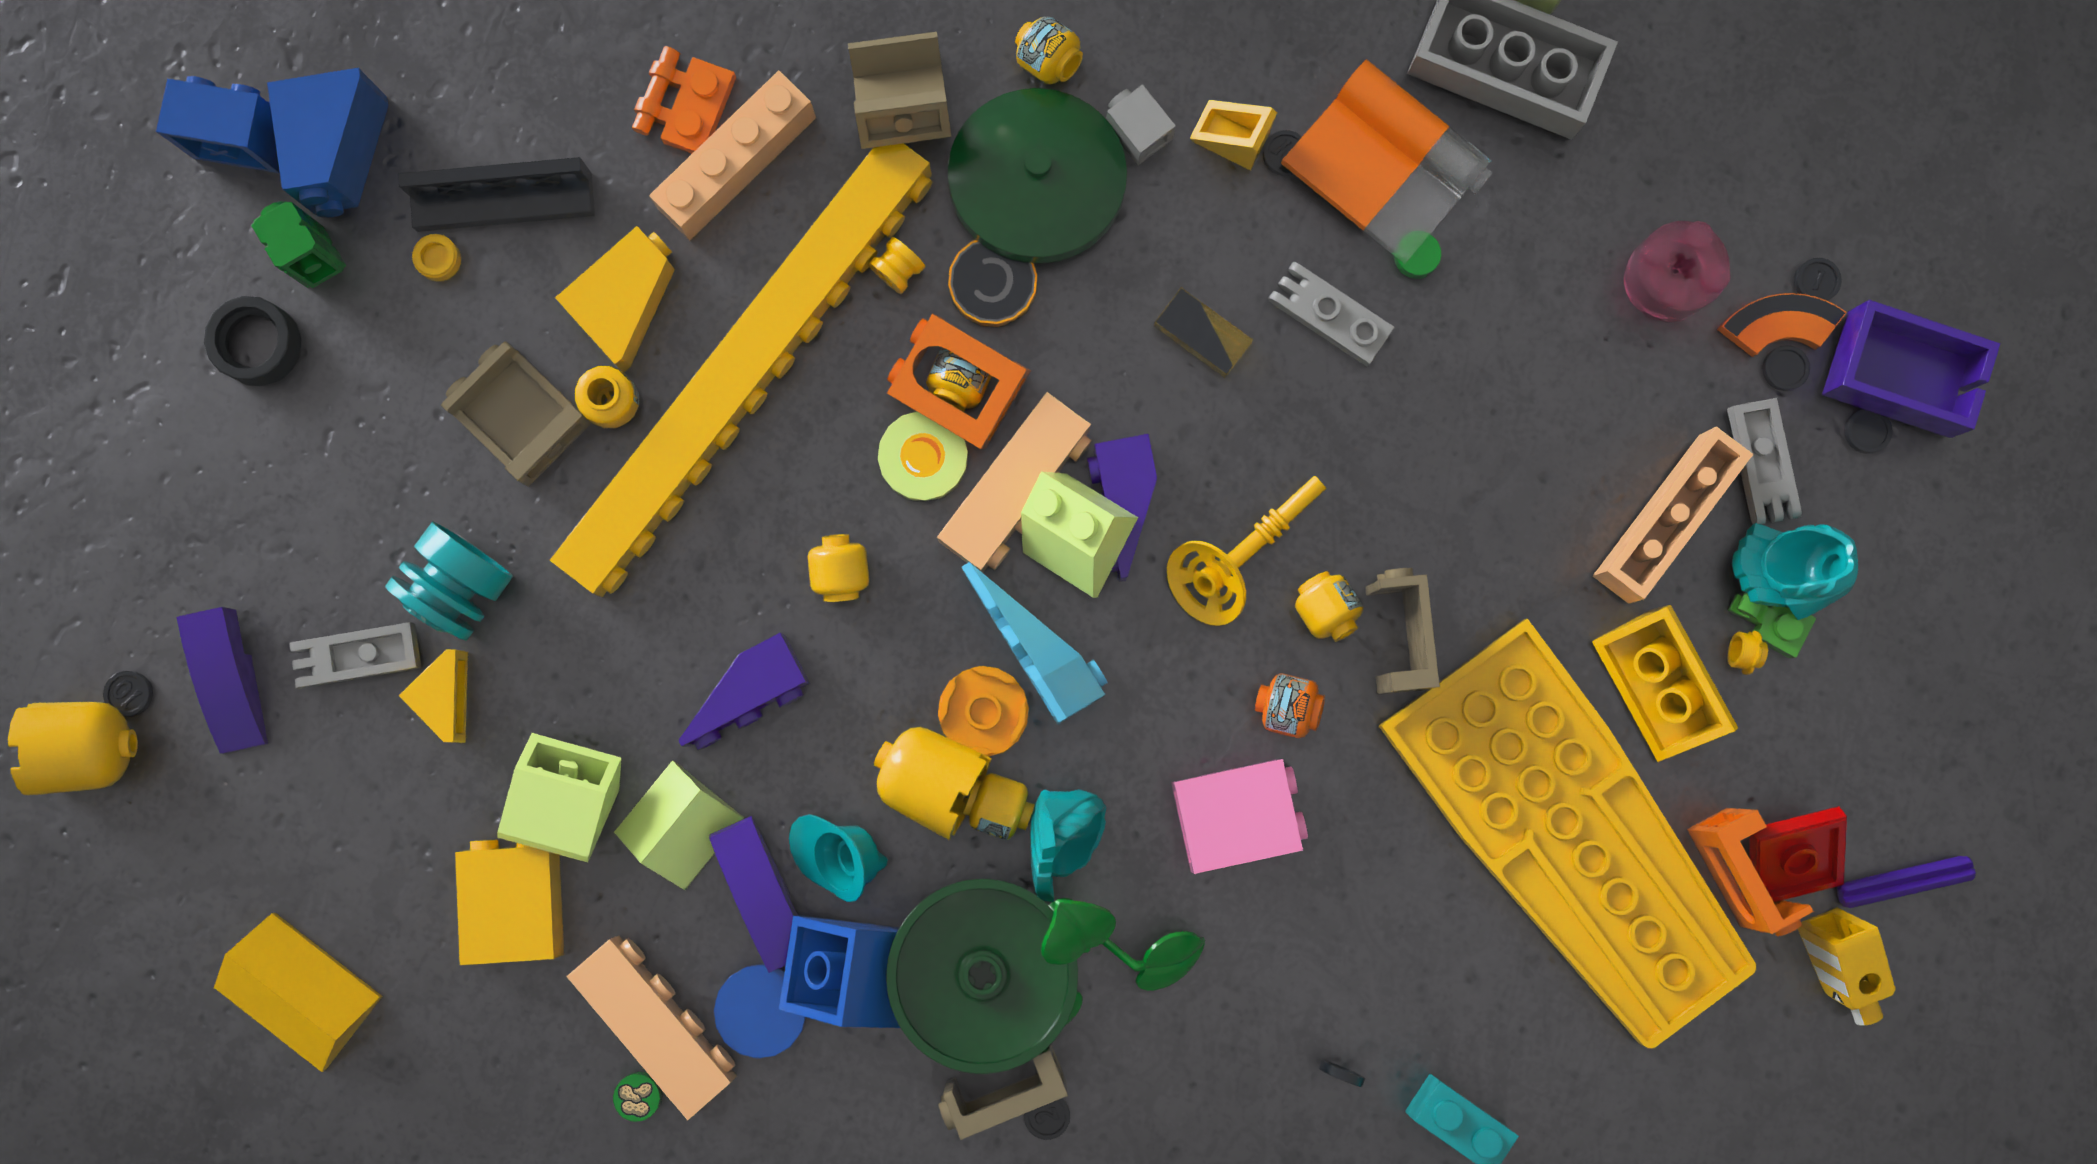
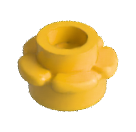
[1727,631,1768,675]

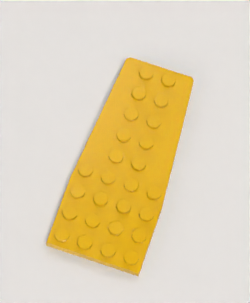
[1379,619,1756,1048]

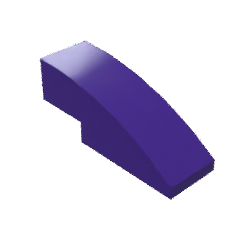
[176,607,268,754]
[709,816,798,973]

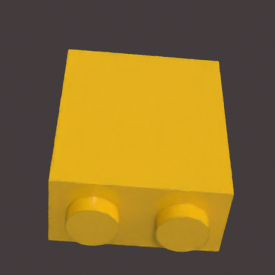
[455,839,564,965]

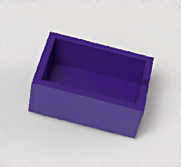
[1822,300,2000,438]

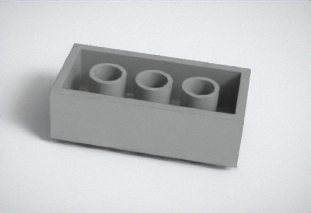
[1407,0,1618,140]

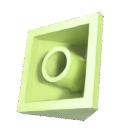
[614,760,744,890]

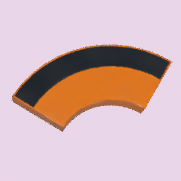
[1717,293,1847,357]

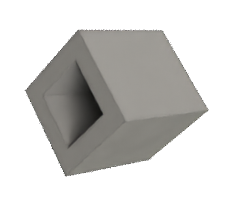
[1106,84,1176,166]

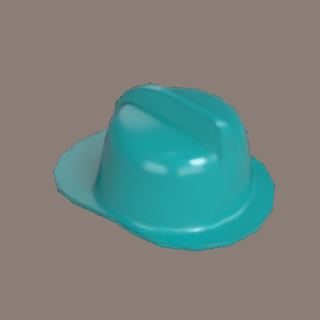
[789,814,888,902]

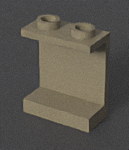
[848,32,952,149]
[1365,568,1440,695]

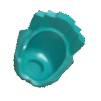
[1732,522,1858,620]
[1030,789,1107,902]

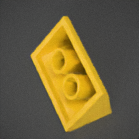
[1592,605,1738,762]
[214,913,383,1072]

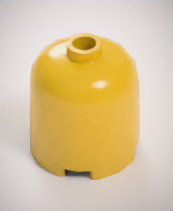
[8,702,138,795]
[874,727,992,840]

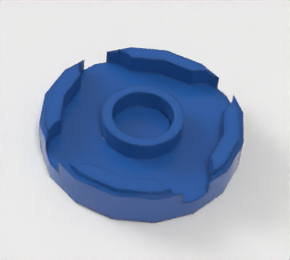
[714,963,807,1059]

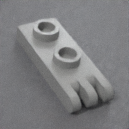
[1268,262,1394,367]
[1727,398,1802,525]
[289,622,421,689]

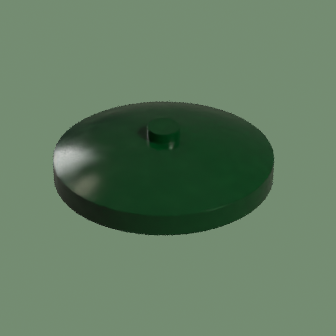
[948,88,1127,263]
[886,879,1078,1074]

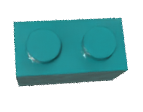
[1405,1074,1519,1164]

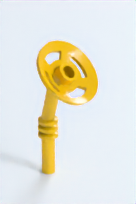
[1167,476,1327,626]

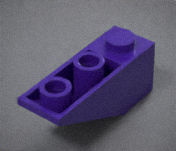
[1087,434,1157,582]
[678,633,810,750]

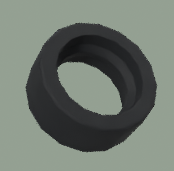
[204,296,301,386]

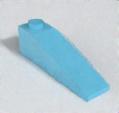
[962,562,1108,724]

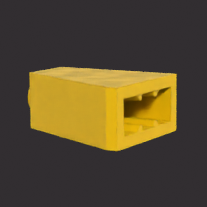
[555,226,675,373]

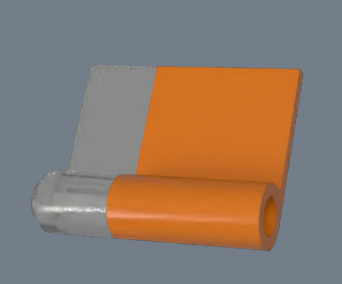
[1281,59,1493,264]

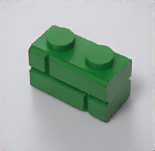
[251,201,346,288]

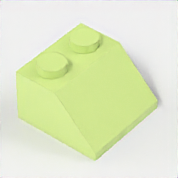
[1021,471,1138,598]

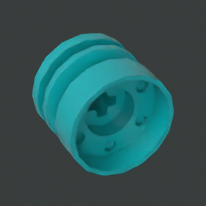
[385,521,513,641]

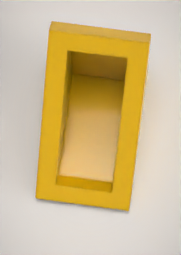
[1190,100,1277,171]
[399,649,468,743]

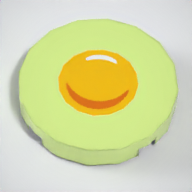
[878,411,968,501]

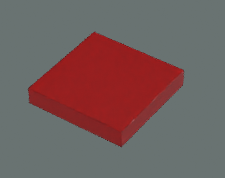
[1749,806,1847,902]

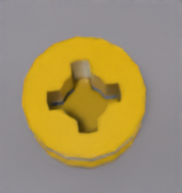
[868,237,926,294]

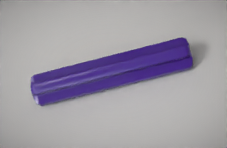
[1836,856,1976,908]

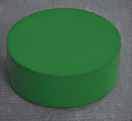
[1394,231,1441,279]

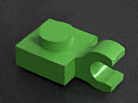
[1728,593,1816,658]

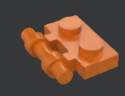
[632,46,736,154]

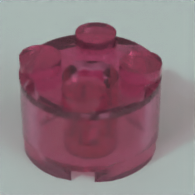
[1624,221,1730,322]

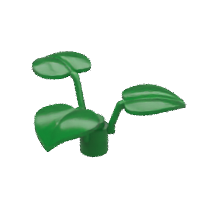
[1041,898,1206,1027]

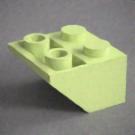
[497,733,621,863]

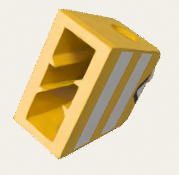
[1798,907,1896,1025]

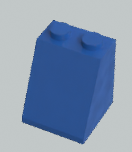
[267,68,389,217]
[779,916,900,1028]

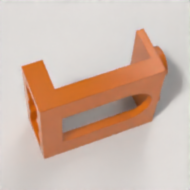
[887,314,1031,449]
[1687,808,1814,936]

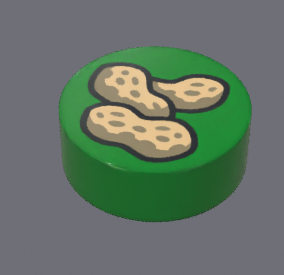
[613,1072,663,1122]

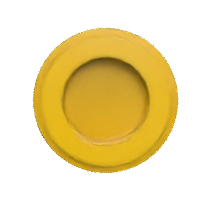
[412,234,461,281]

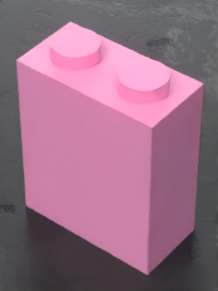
[1171,759,1308,874]

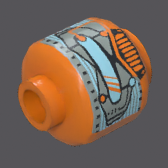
[1255,673,1325,738]

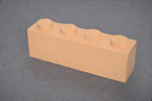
[649,70,816,241]
[937,392,1092,573]
[1593,426,1753,604]
[566,936,737,1120]

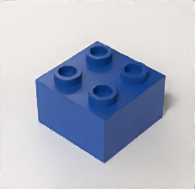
[156,76,280,174]

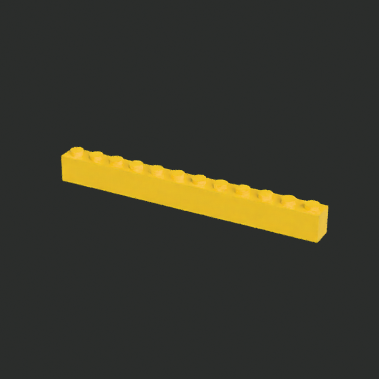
[550,143,932,597]

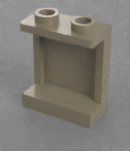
[441,341,592,487]
[938,1044,1068,1140]

